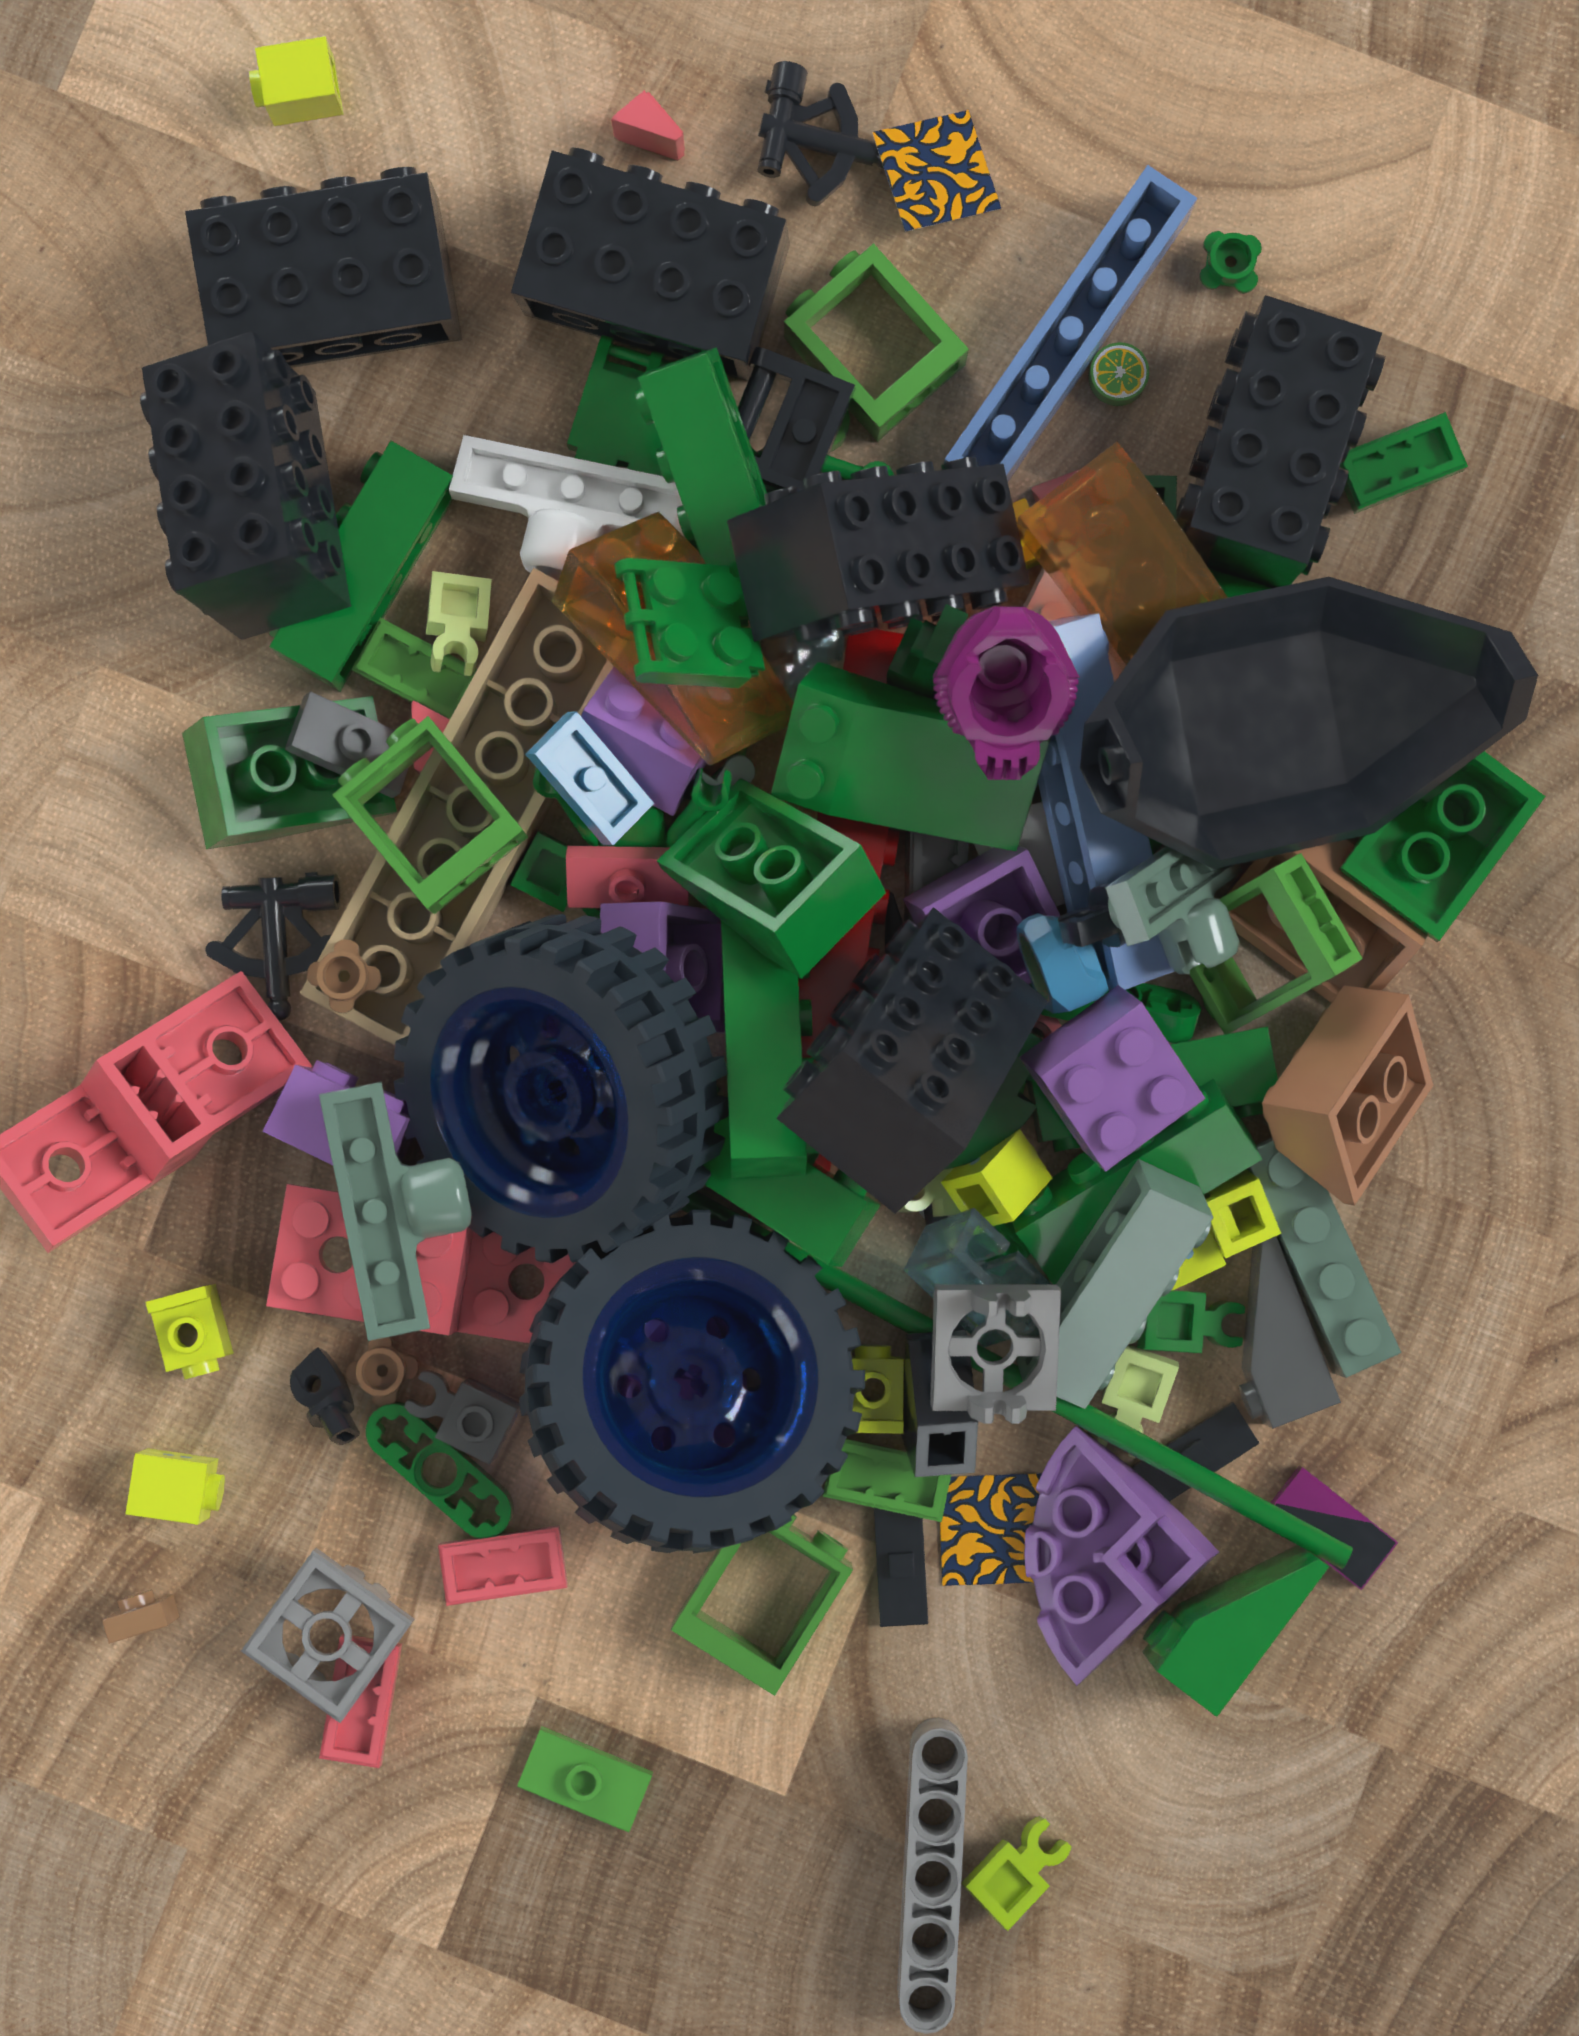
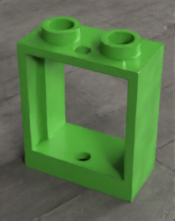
[784,243,969,442]
[332,716,528,915]
[1189,853,1363,1034]
[671,1514,853,1696]

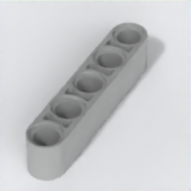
[897,1717,968,2034]

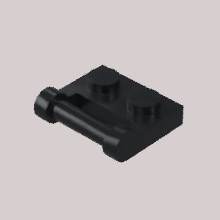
[738,347,856,491]

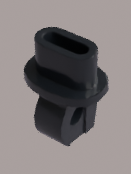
[1058,884,1126,948]
[290,1347,360,1445]

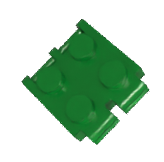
[567,334,672,476]
[614,558,766,688]

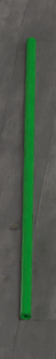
[594,1142,1353,1569]

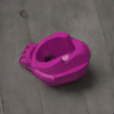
[932,606,1080,780]

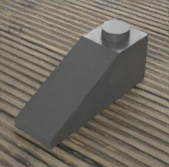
[1239,1236,1341,1429]

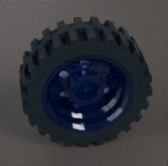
[394,914,729,1263]
[519,1210,865,1554]

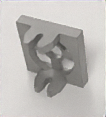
[930,1284,1061,1424]
[241,1548,415,1723]

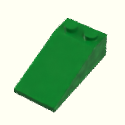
[771,661,1051,851]

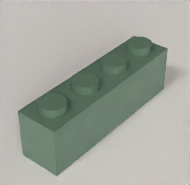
[1247,1138,1401,1378]
[1016,1159,1214,1409]

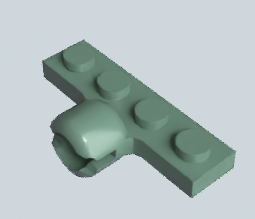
[1105,846,1243,974]
[319,1082,472,1341]

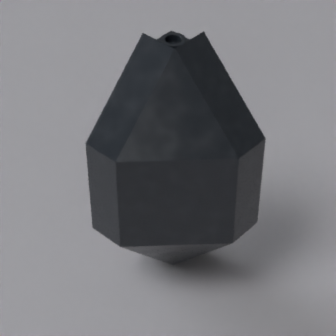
[1080,576,1538,869]

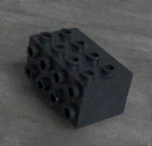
[511,147,790,381]
[185,167,462,368]
[1176,295,1386,588]
[140,331,351,640]
[727,457,1030,643]
[776,907,1048,1214]

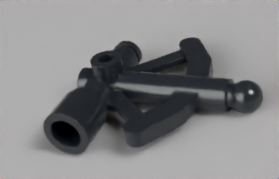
[757,61,884,207]
[205,872,340,1021]

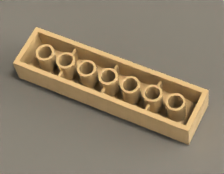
[299,568,634,1045]

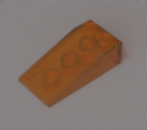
[1017,441,1228,670]
[552,511,794,765]

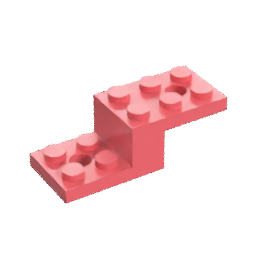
[0,971,313,1253]
[266,1184,576,1344]

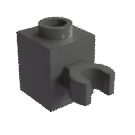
[404,1370,520,1465]

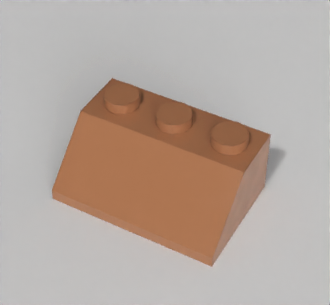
[1223,840,1427,1003]
[1262,985,1434,1206]

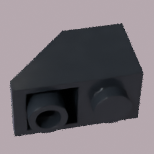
[901,1330,978,1477]

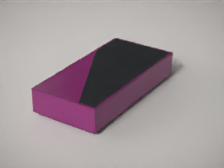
[1270,1465,1398,1590]

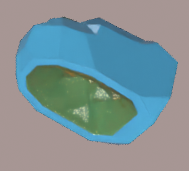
[1016,913,1109,1014]

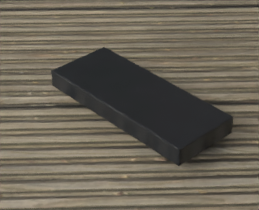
[1131,1402,1260,1502]
[874,1508,928,1627]

